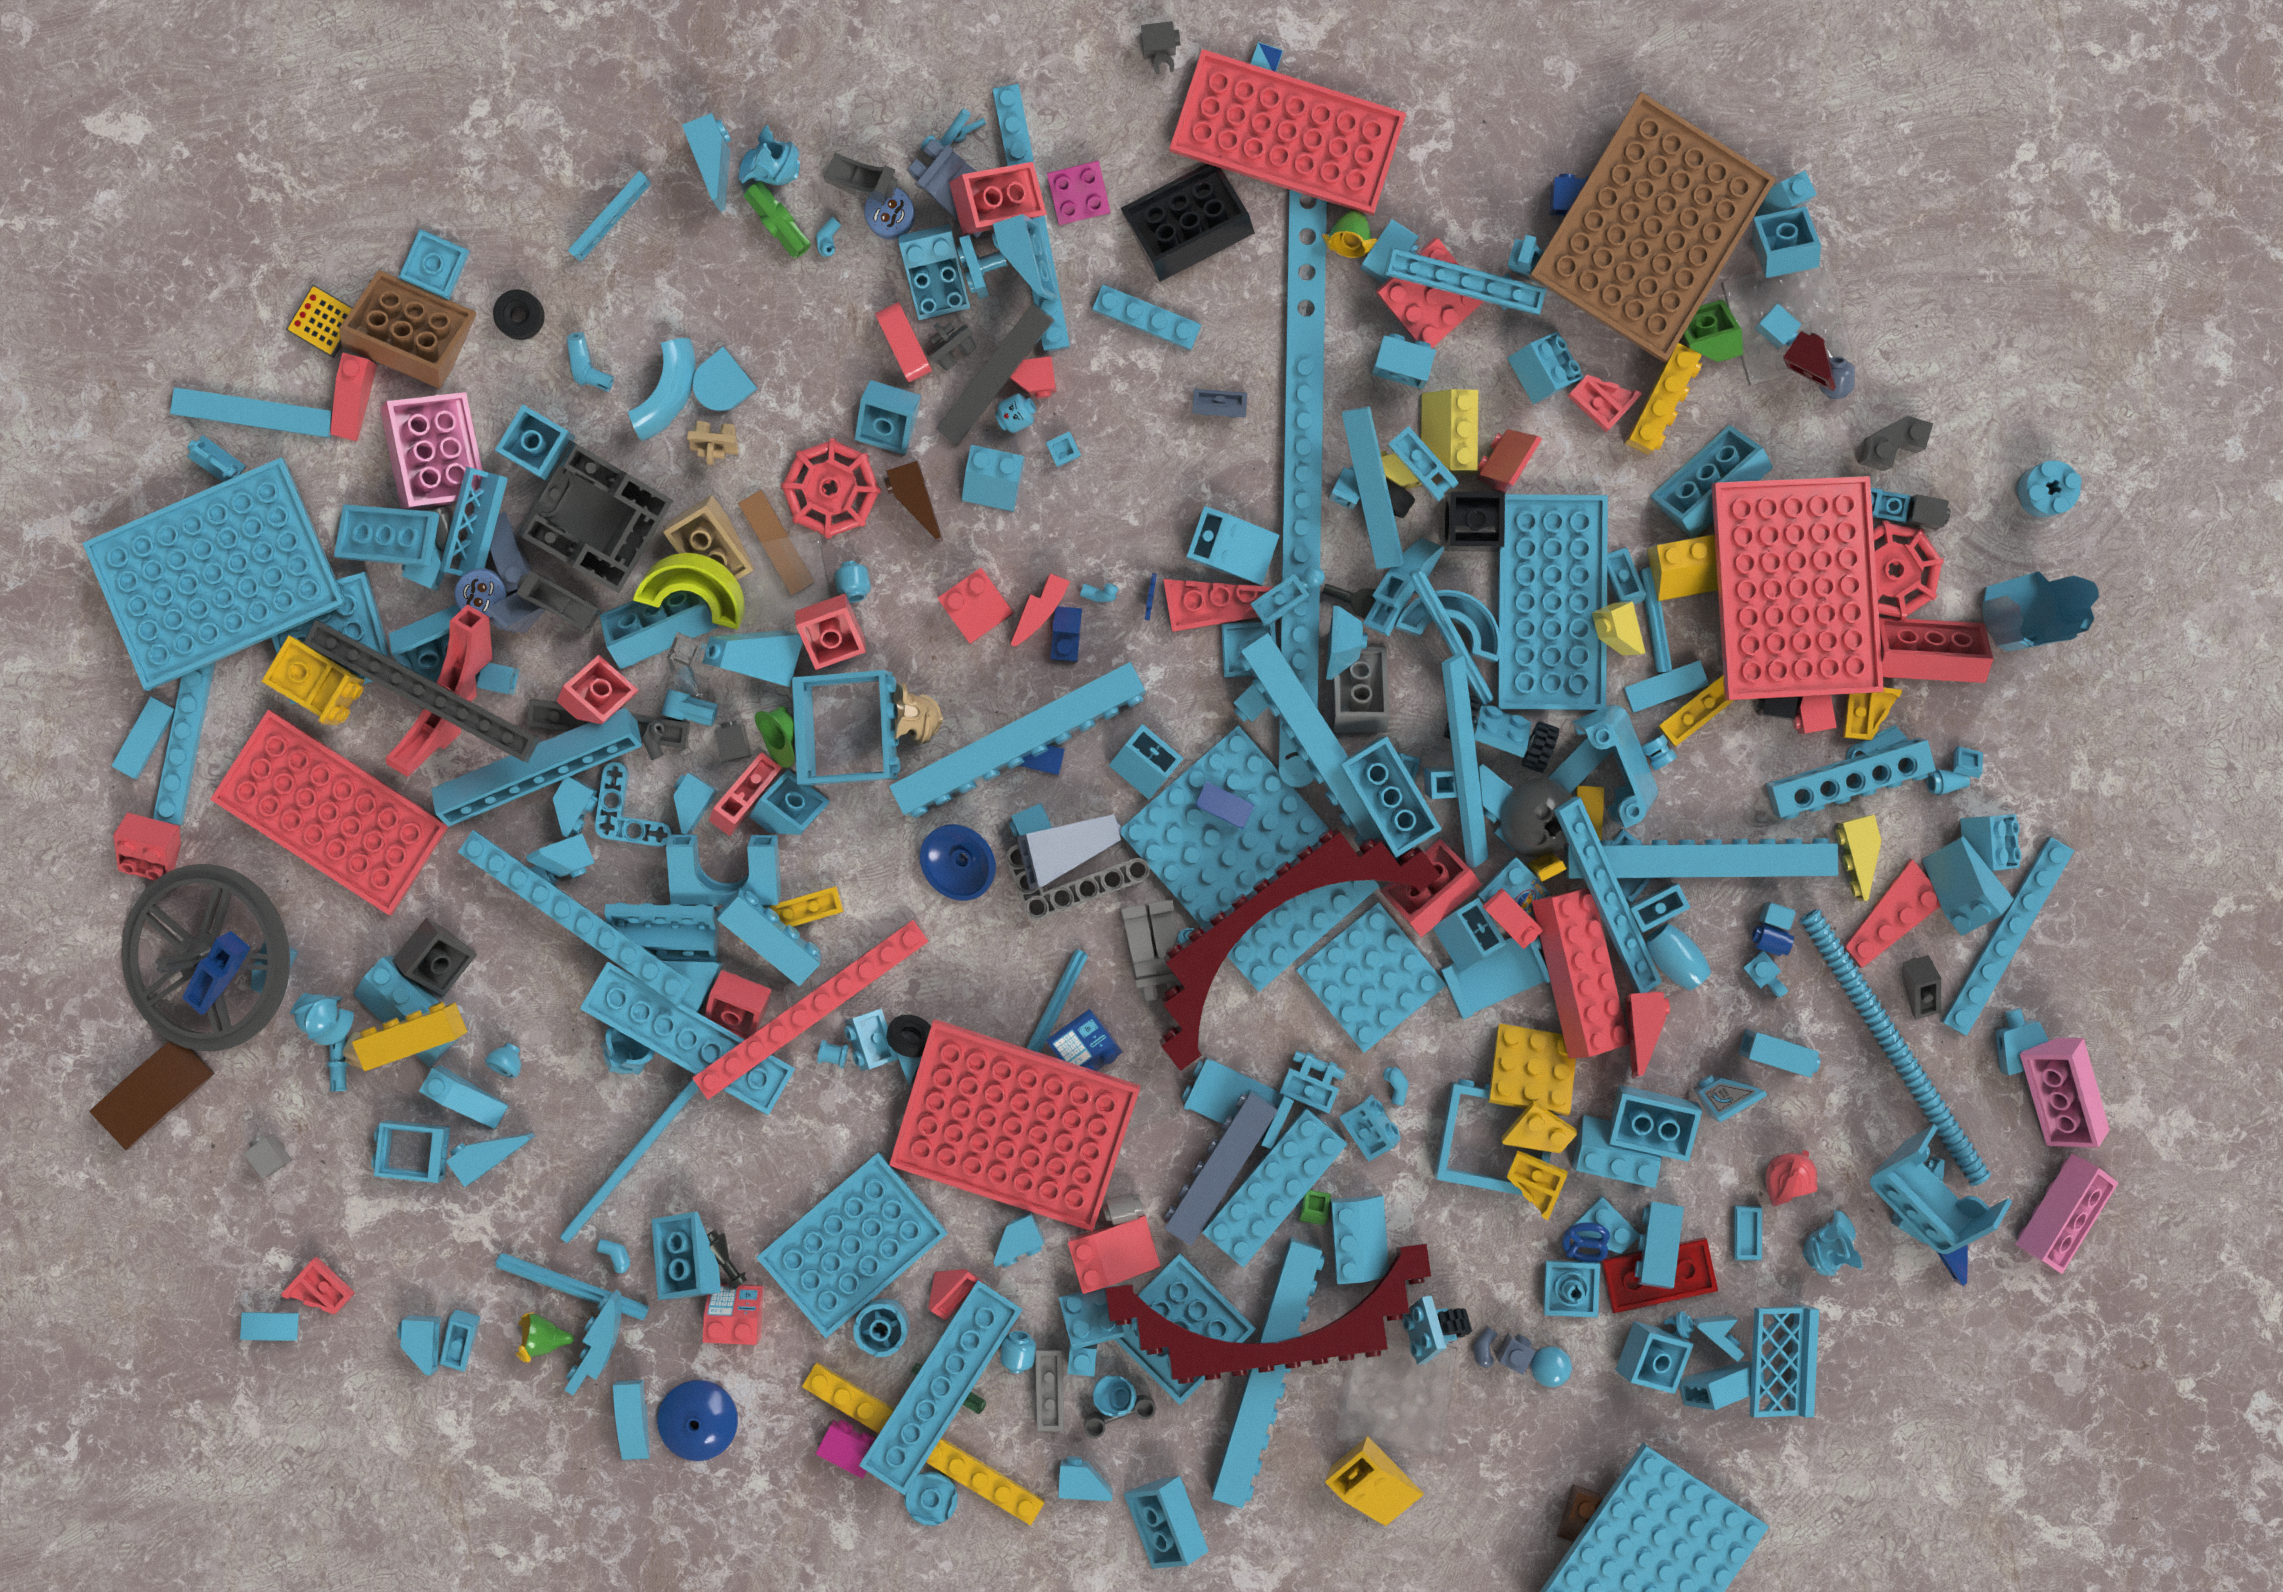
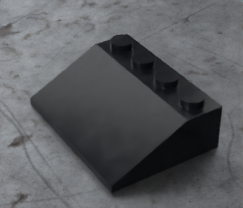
[1121,164,1255,282]

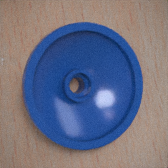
[920,824,996,901]
[657,1380,738,1461]

